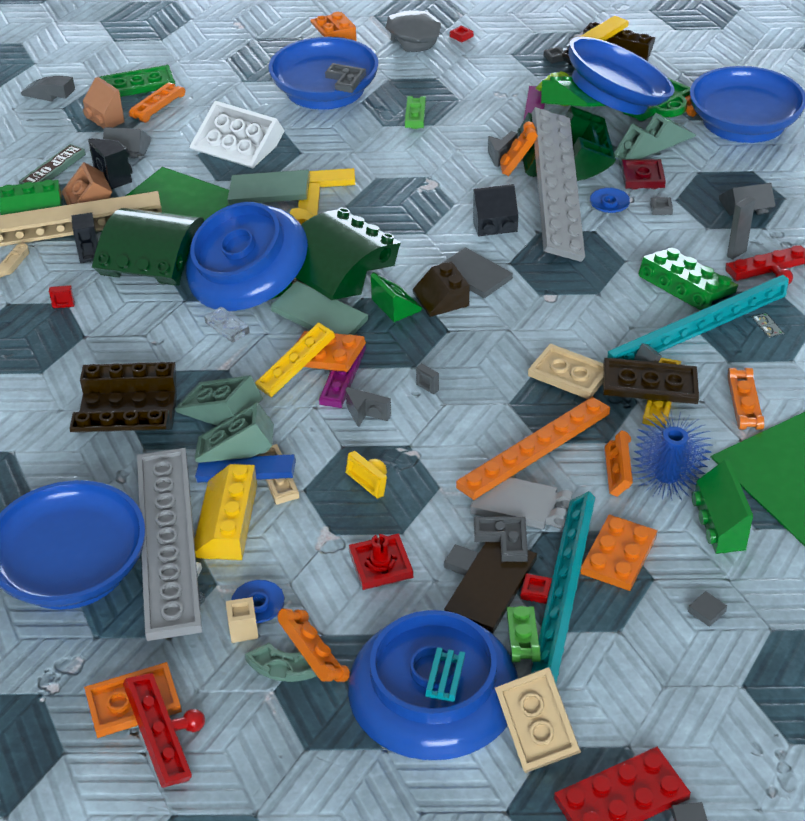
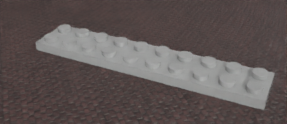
[532,107,585,262]
[137,448,202,641]

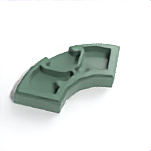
[245,643,317,682]

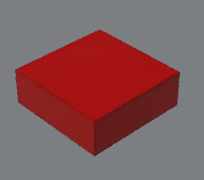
[450,25,474,43]
[49,285,75,308]
[520,573,552,604]

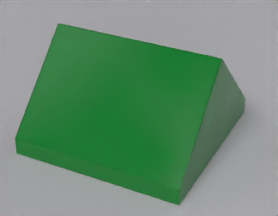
[370,272,422,322]

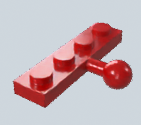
[725,245,805,285]
[123,673,205,788]

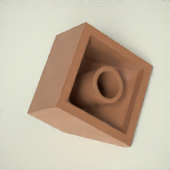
[83,77,125,129]
[62,162,112,205]

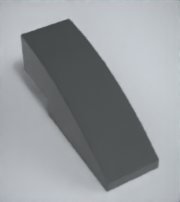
[21,76,75,102]

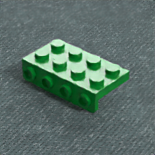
[639,248,738,311]

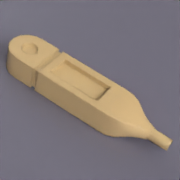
[0,243,29,278]

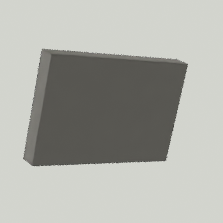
[439,247,513,298]

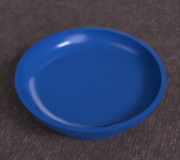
[269,37,378,110]
[569,37,674,114]
[690,66,805,143]
[186,202,308,311]
[0,480,145,610]
[348,610,519,760]

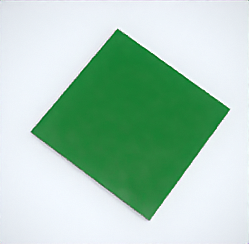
[100,167,229,262]
[710,412,805,546]

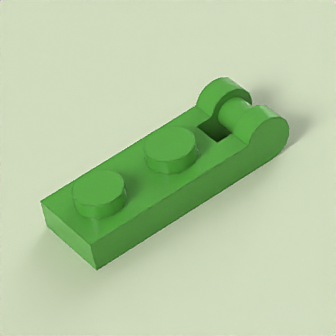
[405,96,426,129]
[507,606,540,663]

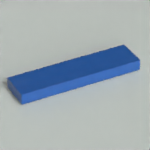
[195,454,296,483]

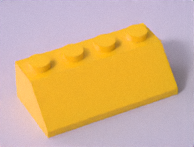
[194,464,257,560]

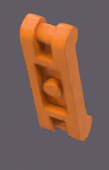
[129,83,185,122]
[727,368,764,430]
[278,608,350,682]

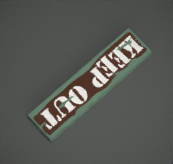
[19,144,86,184]

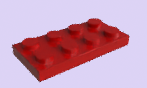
[554,746,691,821]

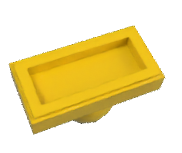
[345,451,387,499]

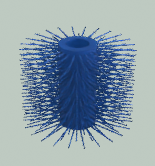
[631,411,713,500]

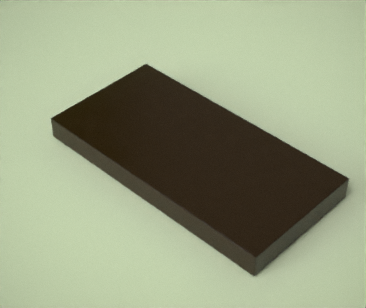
[603,358,699,404]
[444,542,537,633]

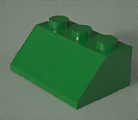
[0,179,63,215]
[691,459,753,554]

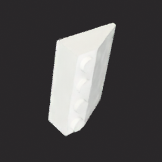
[189,101,284,168]

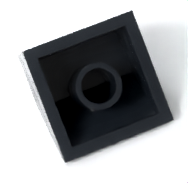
[88,138,133,190]
[473,184,519,237]

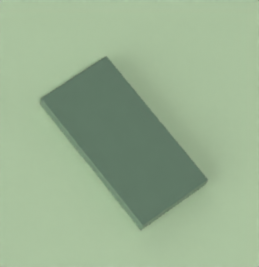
[227,169,310,205]
[271,281,368,335]

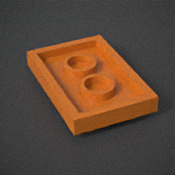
[296,331,366,372]
[580,514,658,591]
[84,662,182,738]

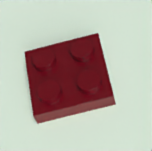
[621,159,666,189]

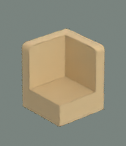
[226,597,258,643]

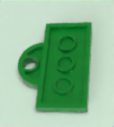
[620,78,690,121]

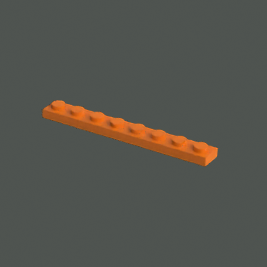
[456,397,610,500]

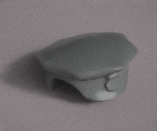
[385,10,441,52]

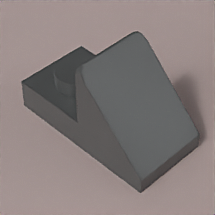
[488,131,518,167]
[346,387,391,427]

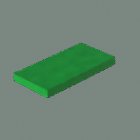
[99,65,176,97]

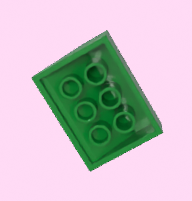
[541,76,606,107]

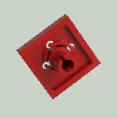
[349,533,414,590]

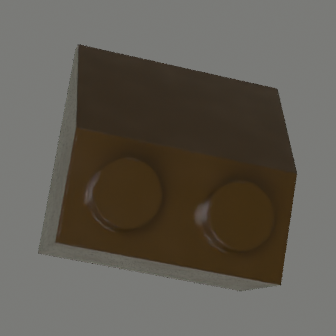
[413,261,470,317]

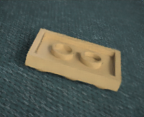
[528,344,603,399]
[495,667,581,773]

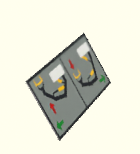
[751,313,784,337]

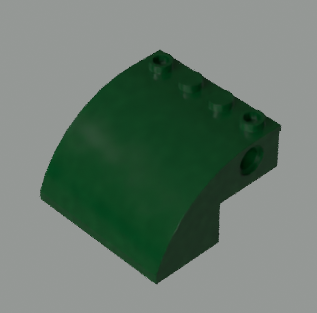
[517,106,616,181]
[92,208,204,286]
[295,208,401,300]

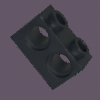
[71,212,98,263]

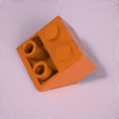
[311,12,357,41]

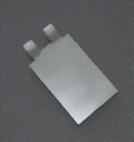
[471,477,573,529]

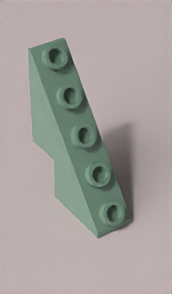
[614,113,696,164]

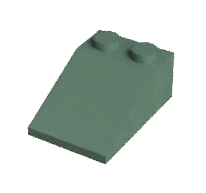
[175,375,263,426]
[195,402,274,463]

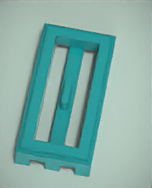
[426,647,465,702]

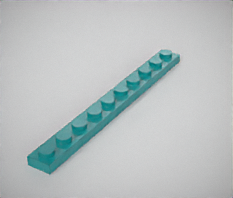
[607,275,789,360]
[531,491,596,683]

